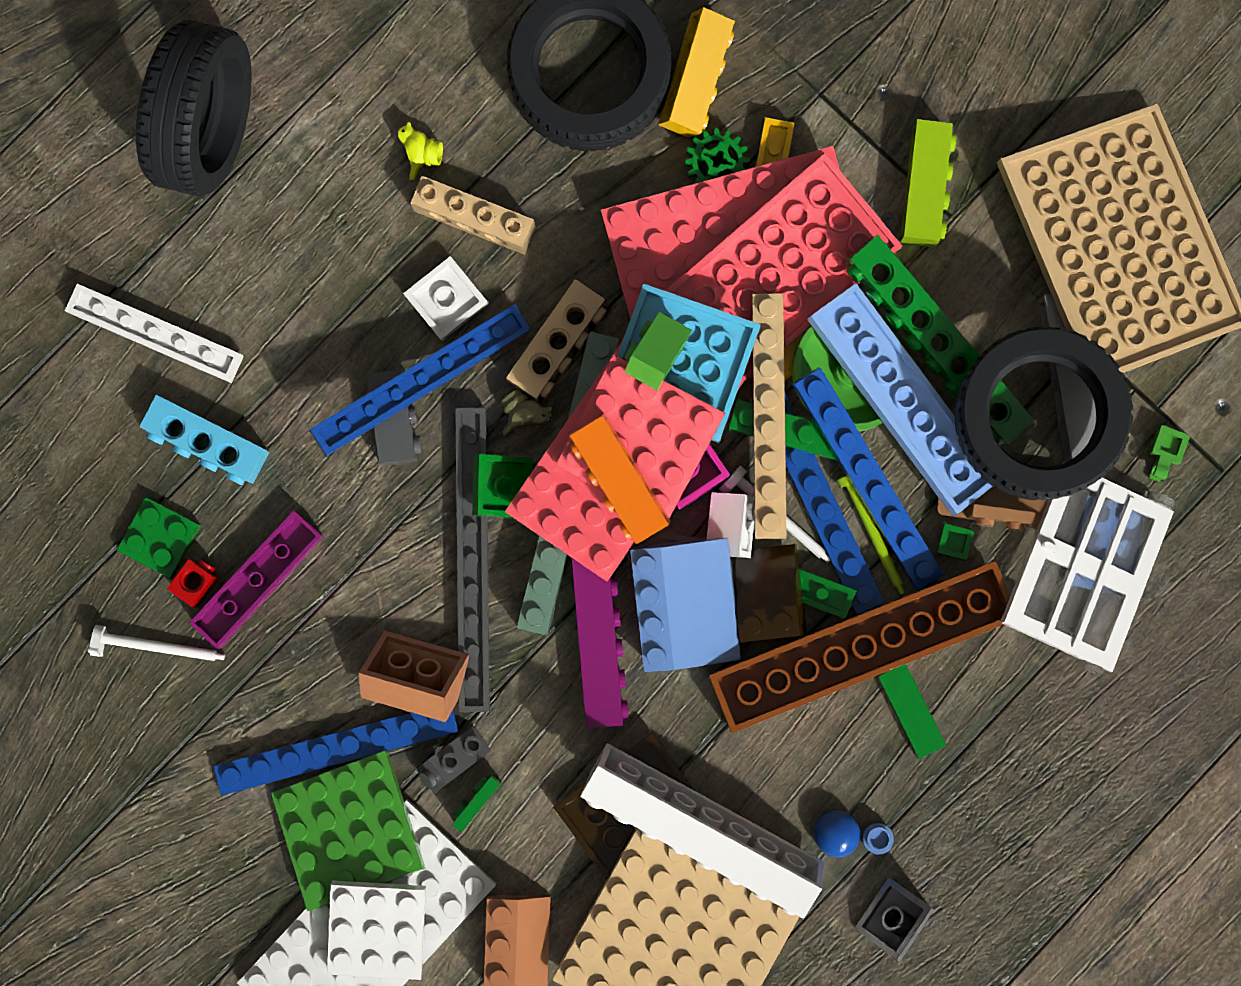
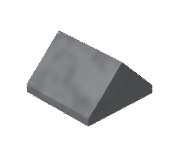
[855,877,934,962]

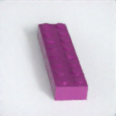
[189,510,324,649]

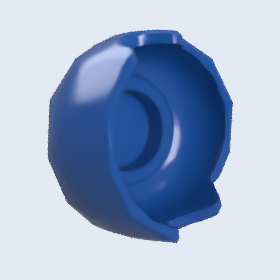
[813,809,860,858]

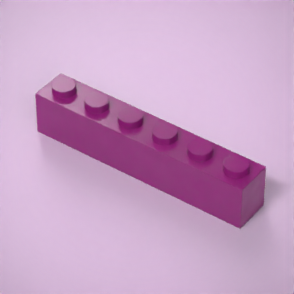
[572,558,629,729]

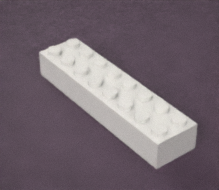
[580,743,824,919]

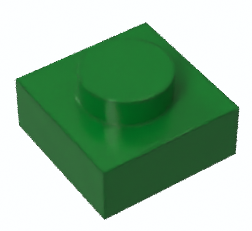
[936,523,974,561]

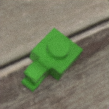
[1148,425,1190,482]

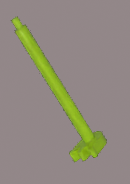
[836,475,905,595]

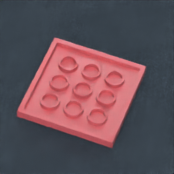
[556,354,725,518]

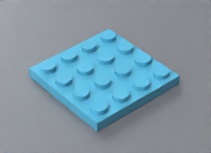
[618,283,761,443]

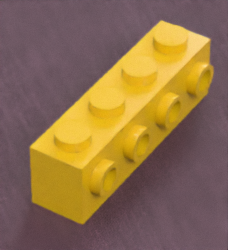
[658,7,735,138]

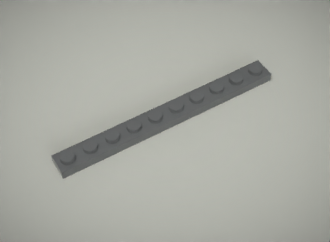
[455,407,490,712]

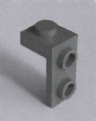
[416,727,490,794]

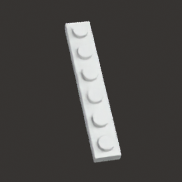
[65,284,244,384]

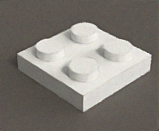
[403,256,489,341]

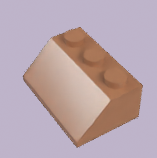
[359,630,469,722]
[484,894,551,986]

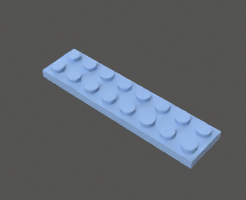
[807,284,993,516]

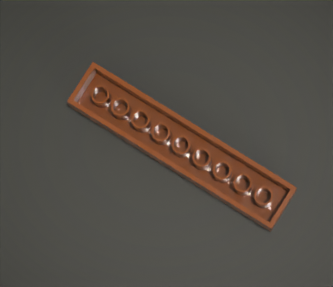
[708,561,1010,733]

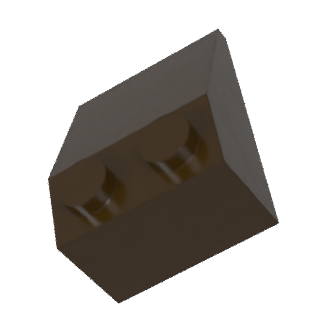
[736,544,807,642]

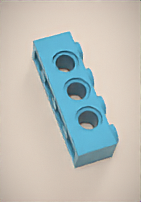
[139,395,270,485]

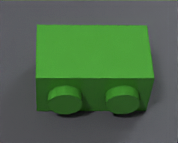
[625,312,692,391]

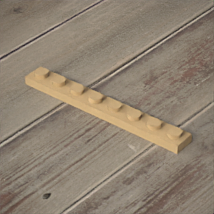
[752,294,787,539]

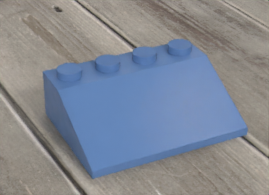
[630,537,741,672]

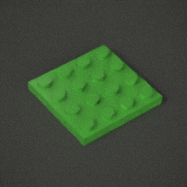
[271,751,426,911]

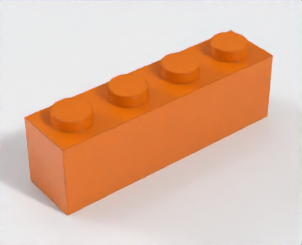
[569,414,670,544]

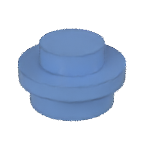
[863,823,894,854]

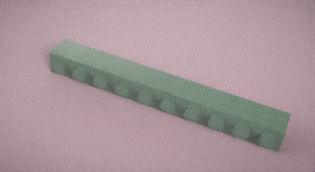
[517,332,619,636]

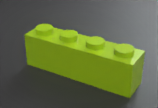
[900,119,957,248]

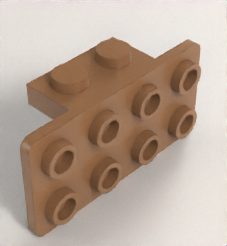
[937,486,1048,531]

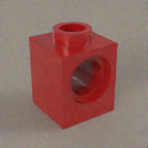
[167,558,219,607]

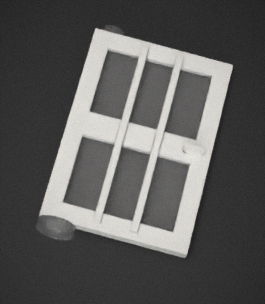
[1000,461,1175,675]

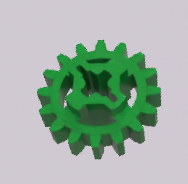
[684,128,750,184]

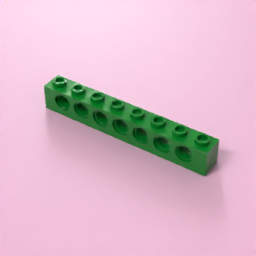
[844,235,1035,445]

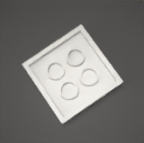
[327,880,426,980]

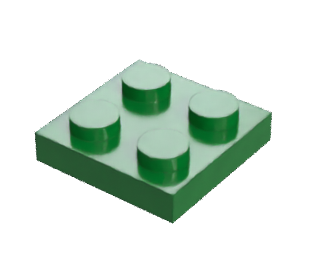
[472,454,533,518]
[116,497,201,579]

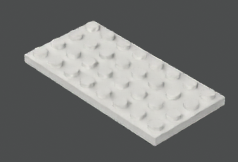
[237,800,497,986]

